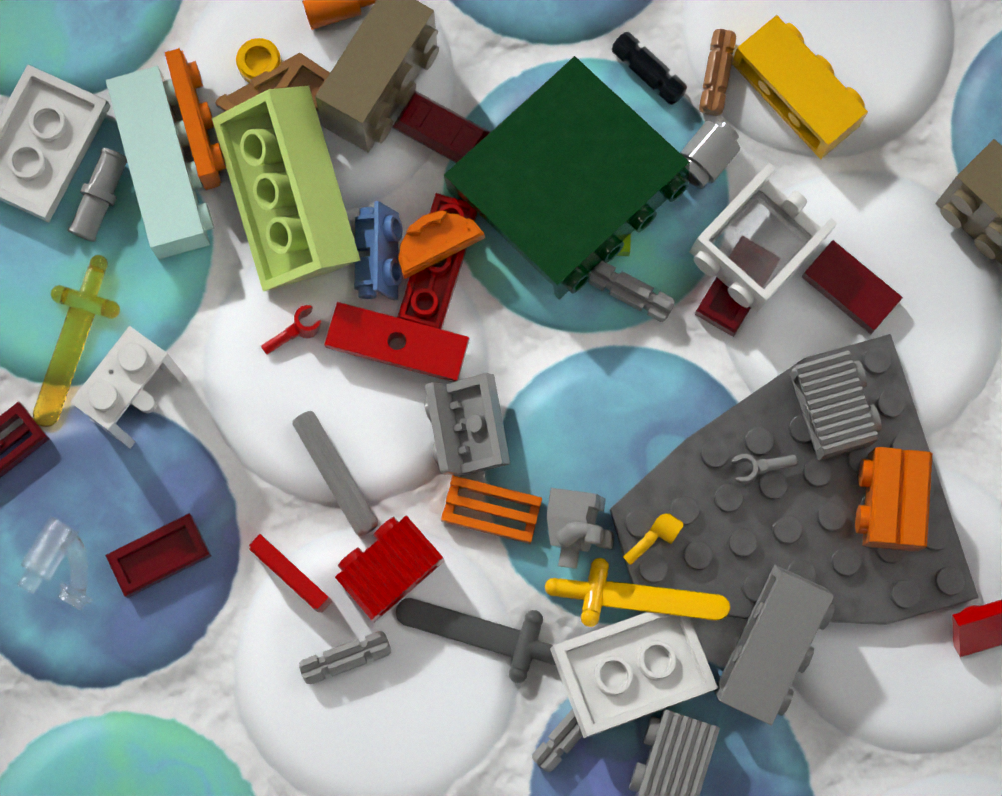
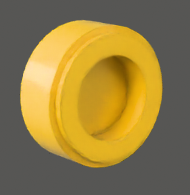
[236,38,282,83]

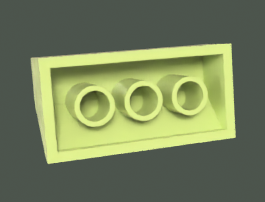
[212,86,361,291]

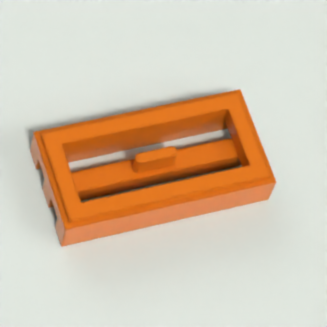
[441,475,542,544]

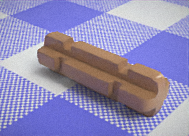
[699,29,737,116]

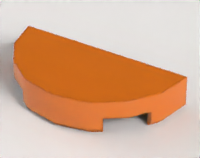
[398,211,485,279]

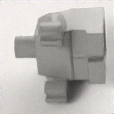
[547,488,614,569]

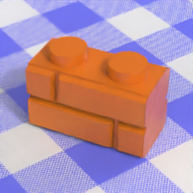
[855,447,933,552]

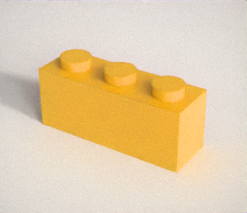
[732,15,868,159]

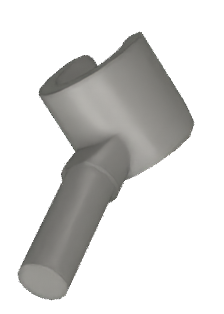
[732,454,797,484]

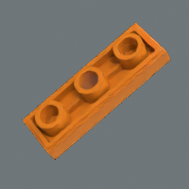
[164,48,226,190]

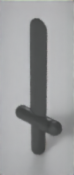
[396,598,556,683]

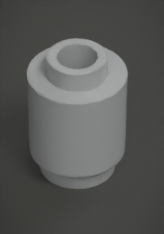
[680,120,740,189]

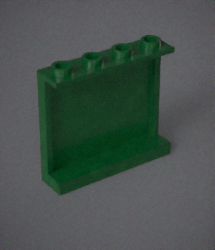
[444,56,690,300]

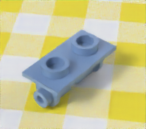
[354,201,403,300]

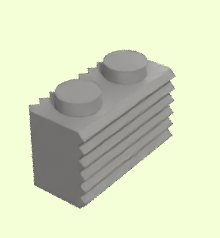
[790,350,882,461]
[628,709,720,796]

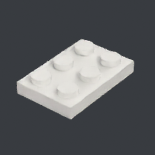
[0,65,111,223]
[550,612,718,739]

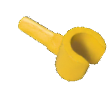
[623,513,683,565]

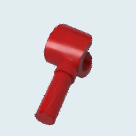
[261,305,321,355]

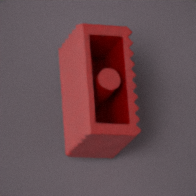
[335,515,445,623]

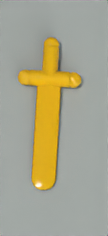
[545,558,730,627]

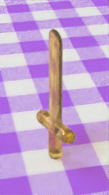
[33,255,120,427]

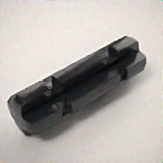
[612,32,687,105]

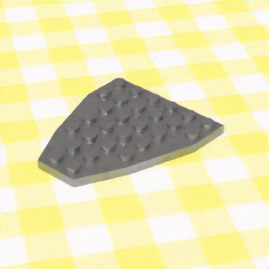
[610,334,979,625]

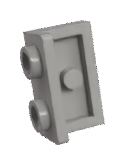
[424,373,510,477]

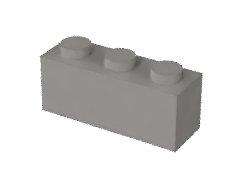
[714,564,835,725]

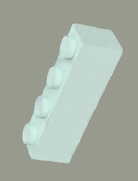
[106,66,214,260]

